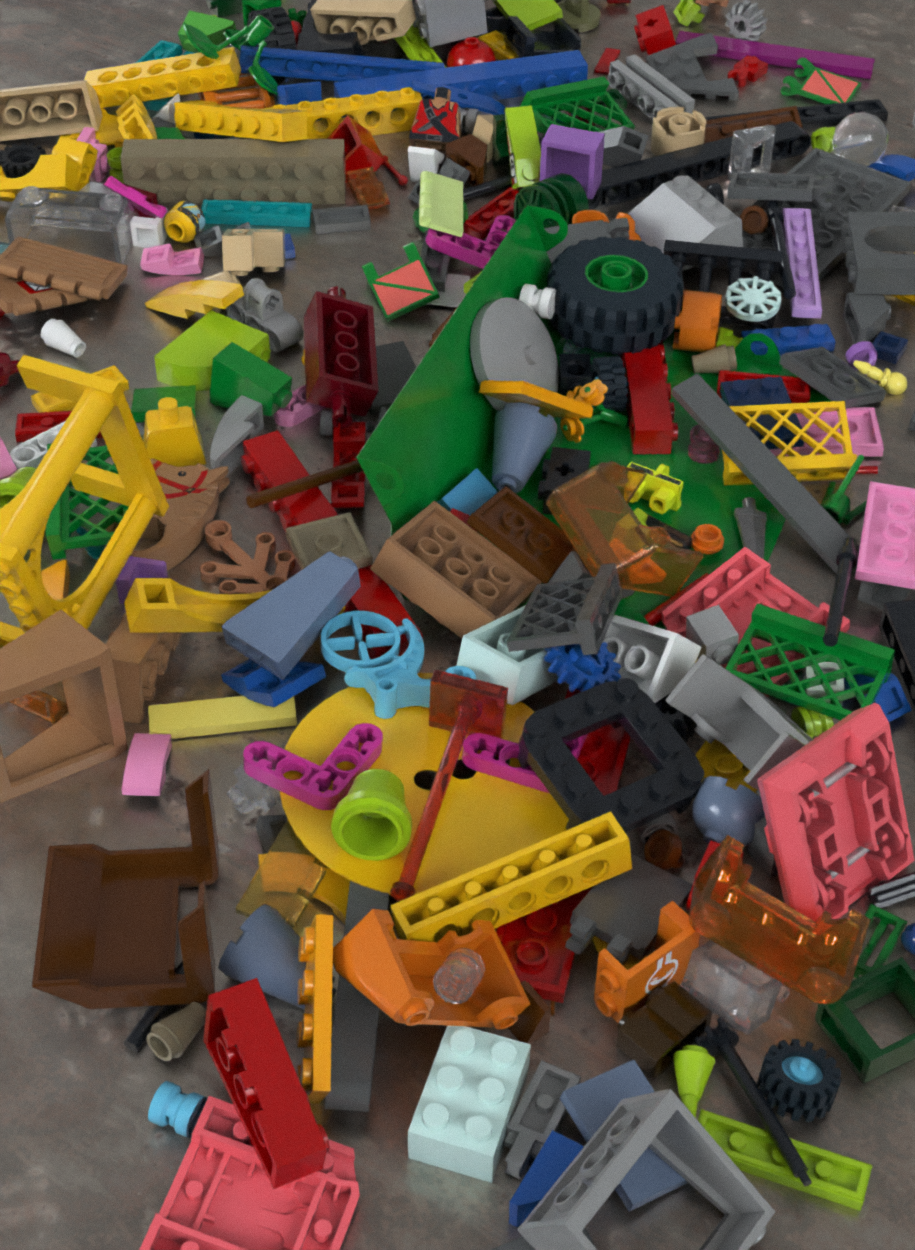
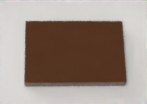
[467,486,577,583]

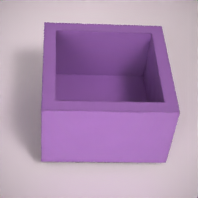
[540,124,605,199]

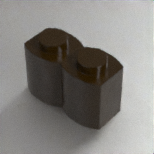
[616,981,713,1078]

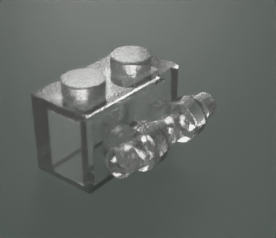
[681,937,790,1035]

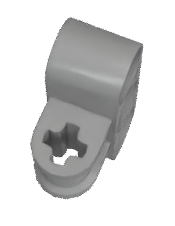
[226,278,304,353]

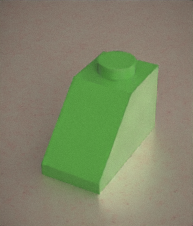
[178,10,237,53]

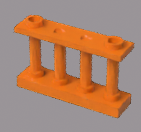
[197,73,275,109]

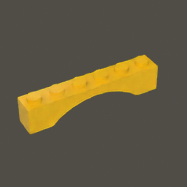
[174,100,307,142]
[124,578,345,633]

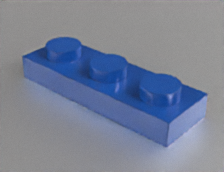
[740,324,836,356]

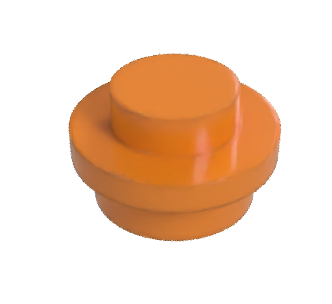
[691,524,724,554]

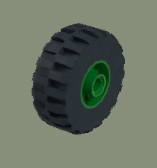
[547,237,684,354]

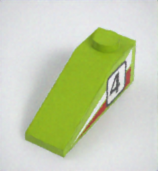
[504,106,541,191]

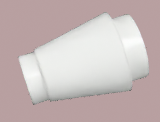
[41,319,86,358]

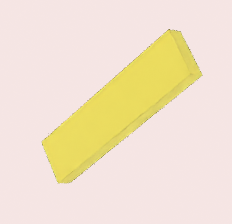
[148,696,297,739]

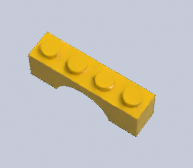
[0,154,78,202]

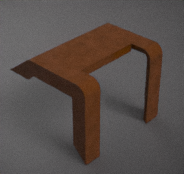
[32,769,219,1009]

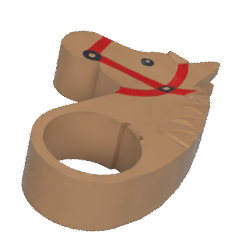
[105,459,230,571]

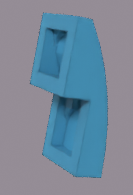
[437,468,498,515]

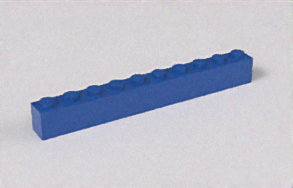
[334,50,588,118]

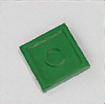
[131,385,197,423]

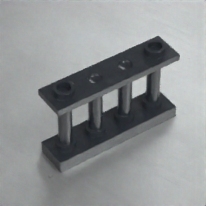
[664,240,783,329]

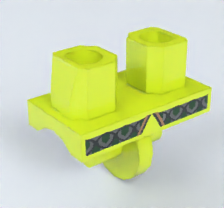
[622,462,684,515]

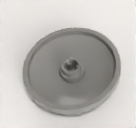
[470,297,559,411]

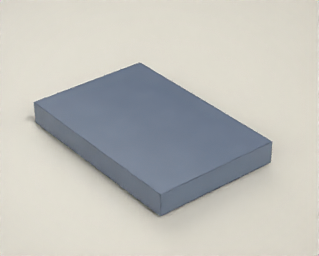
[560,1060,688,1212]

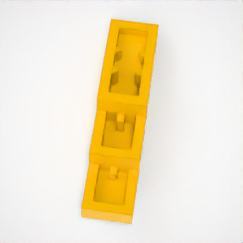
[115,94,157,139]
[145,280,244,319]

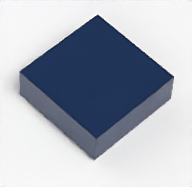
[872,331,908,364]

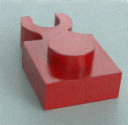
[727,55,768,88]

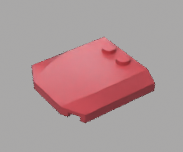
[662,547,850,697]
[139,1096,360,1250]

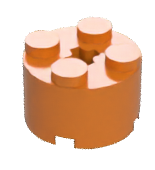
[673,290,722,353]

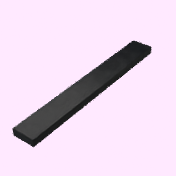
[705,99,888,129]

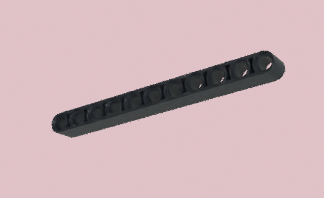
[587,121,812,210]

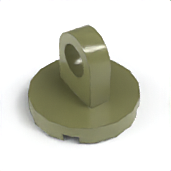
[553,0,601,33]

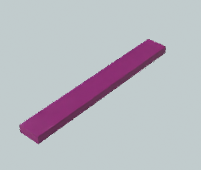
[675,31,875,79]

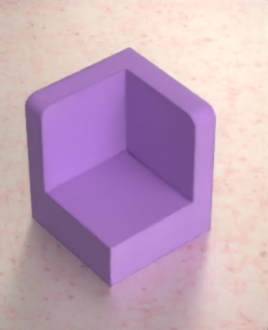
[116,556,168,604]

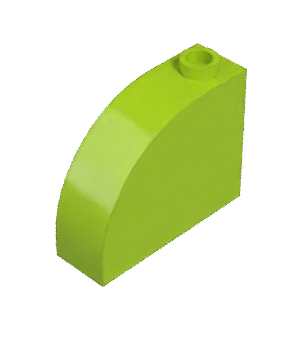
[154,310,271,391]

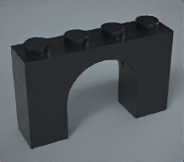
[296,0,363,56]

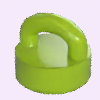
[811,126,837,153]

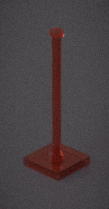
[390,670,508,901]

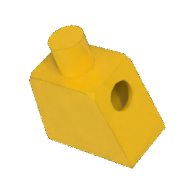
[143,397,206,467]

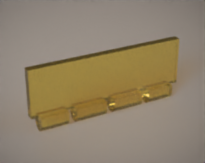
[235,820,329,928]

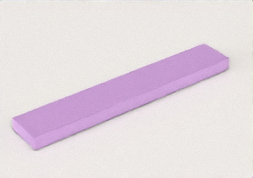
[782,208,822,318]

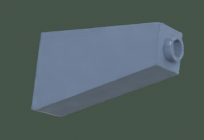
[222,551,361,680]

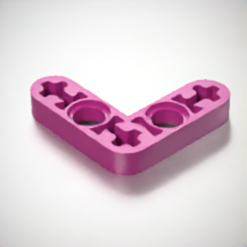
[425,215,516,269]
[243,723,383,810]
[462,733,588,793]

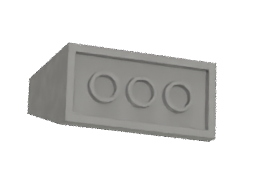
[517,1089,776,1250]

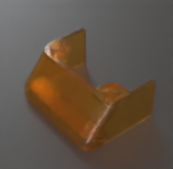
[546,461,704,597]

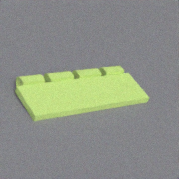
[419,171,463,238]

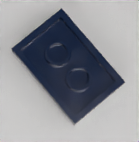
[720,377,804,449]

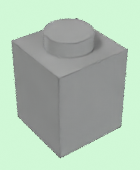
[686,605,739,665]

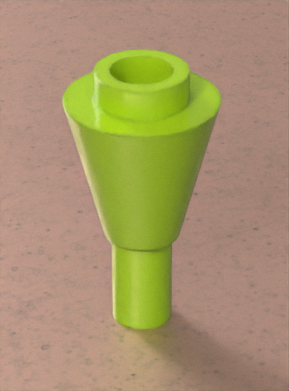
[673,1045,716,1118]

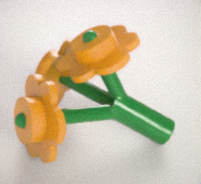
[560,379,628,443]

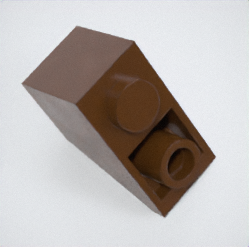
[445,134,488,186]

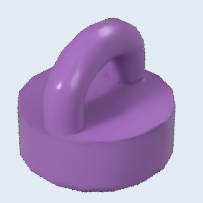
[845,341,878,371]

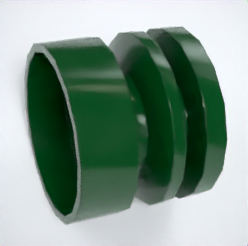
[513,173,589,228]

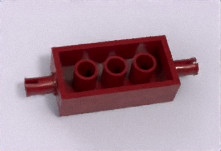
[304,286,379,428]

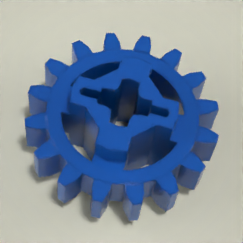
[544,642,621,693]

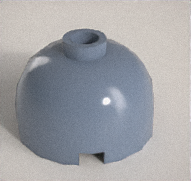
[692,776,765,848]

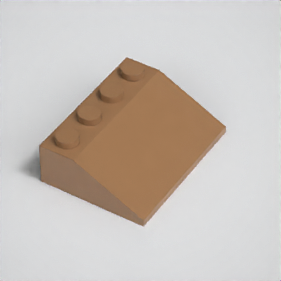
[370,501,542,639]

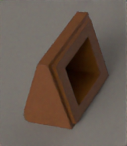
[508,981,551,1044]

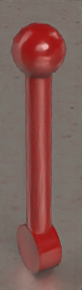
[381,155,408,186]

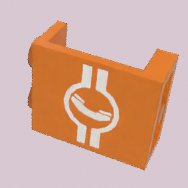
[594,901,701,1023]

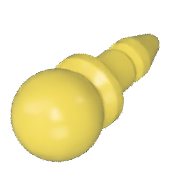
[853,360,907,395]

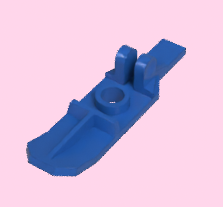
[412,80,506,115]

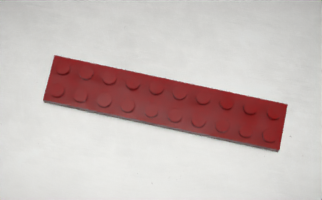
[496,687,631,1003]

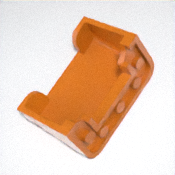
[333,909,530,1030]

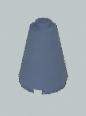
[492,402,557,493]
[218,904,337,1010]

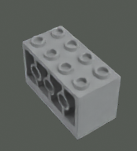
[412,0,487,47]

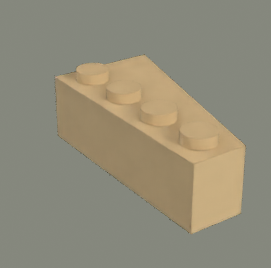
[310,0,417,45]

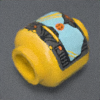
[164,201,205,243]

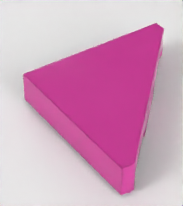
[104,176,167,219]

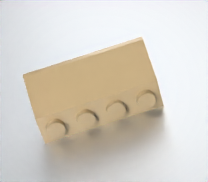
[0,80,102,141]

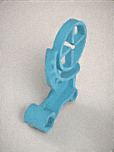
[321,611,476,719]

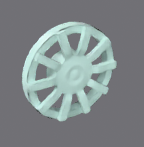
[725,276,781,322]

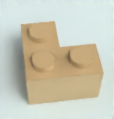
[222,229,285,276]

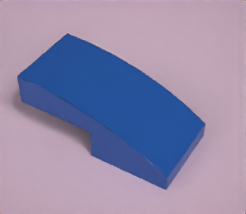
[866,154,915,182]

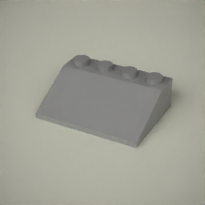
[628,175,743,271]

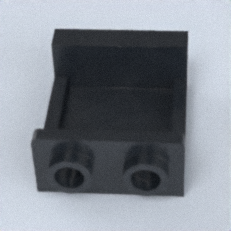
[504,16,581,58]

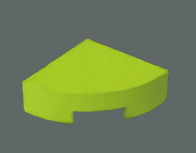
[716,327,743,349]

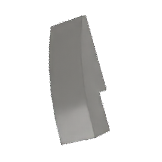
[210,395,264,478]

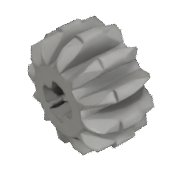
[725,0,768,41]

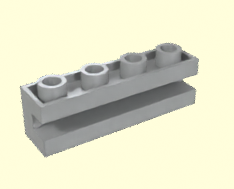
[608,54,695,120]

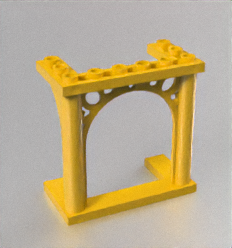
[0,354,169,649]

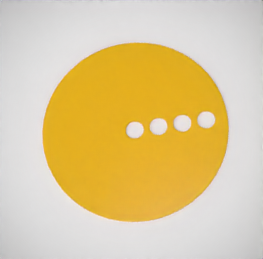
[279,673,569,898]

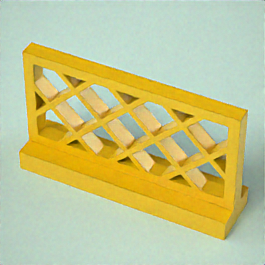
[722,401,857,486]

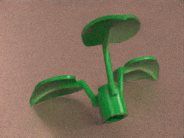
[182,14,279,95]

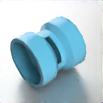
[148,1081,208,1139]

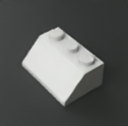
[602,615,701,703]

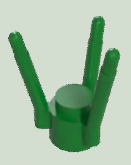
[820,455,867,525]

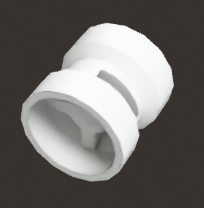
[519,284,557,319]

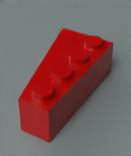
[203,978,329,1189]

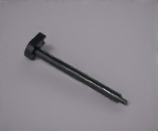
[693,1017,812,1187]

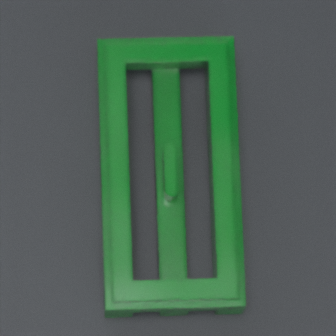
[836,904,908,978]

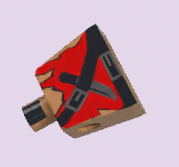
[409,87,461,152]

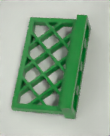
[520,76,636,135]
[46,443,129,560]
[725,603,895,721]

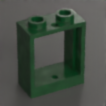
[815,957,915,1084]

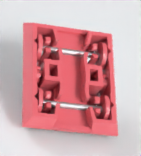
[757,703,915,939]

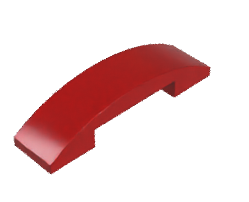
[331,422,366,508]

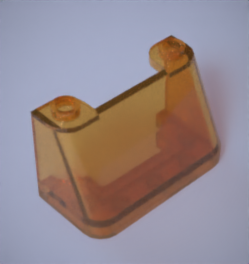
[689,835,871,1004]

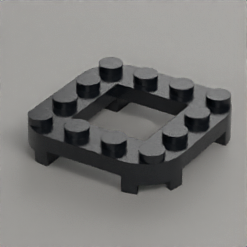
[518,678,704,833]

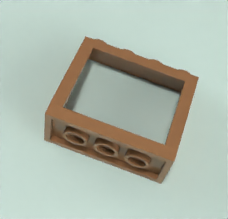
[0,609,128,803]

